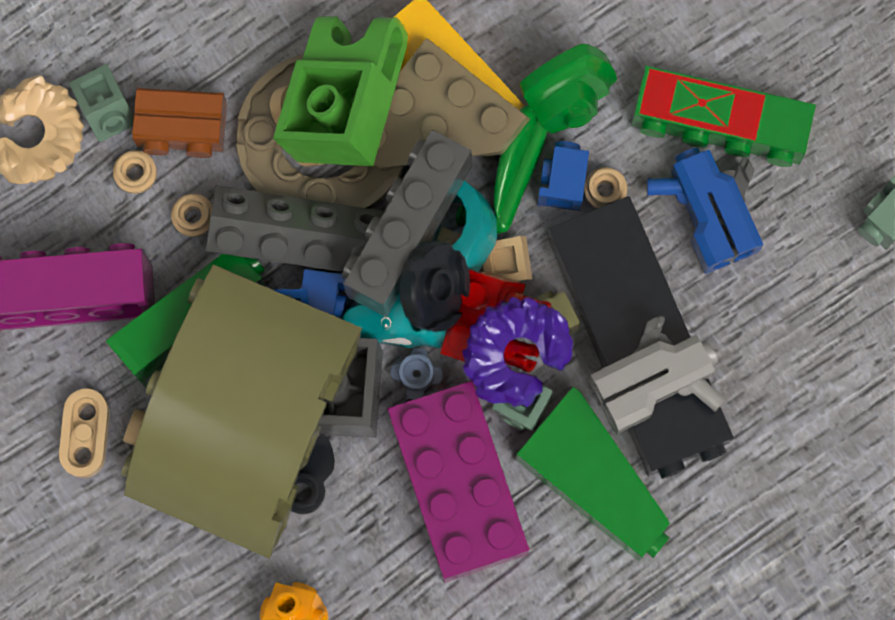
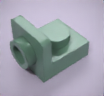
[69,64,134,142]

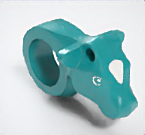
[341,181,497,348]

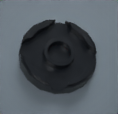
[400,241,470,332]

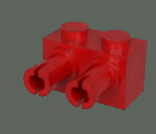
[440,269,552,373]

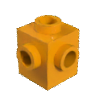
[260,582,328,620]

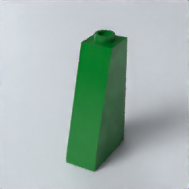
[105,254,266,388]
[516,386,670,561]

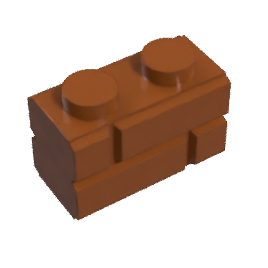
[132,88,227,158]

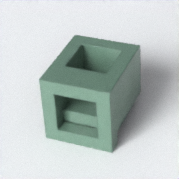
[858,175,895,250]
[492,370,553,431]

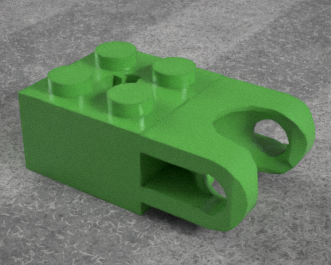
[273,16,408,166]

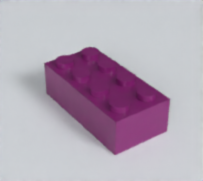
[0,243,155,331]
[387,381,530,583]

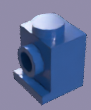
[538,141,589,211]
[301,269,347,319]

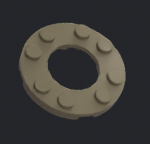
[236,54,405,209]

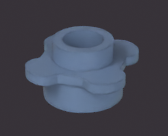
[390,348,443,400]

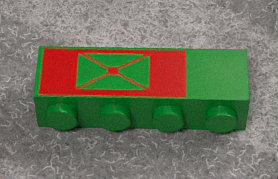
[631,66,816,167]

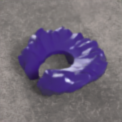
[463,297,573,407]

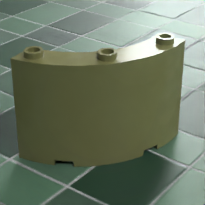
[121,265,362,559]

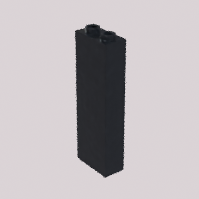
[547,196,734,479]

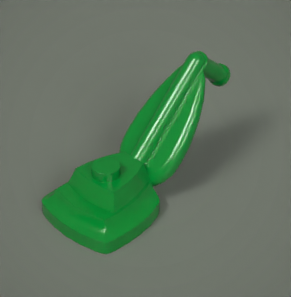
[456,44,617,234]

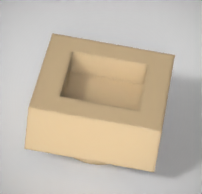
[483,236,533,282]

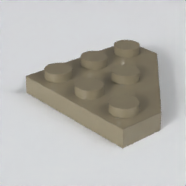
[374,38,530,170]

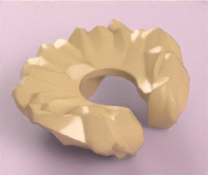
[0,75,84,185]

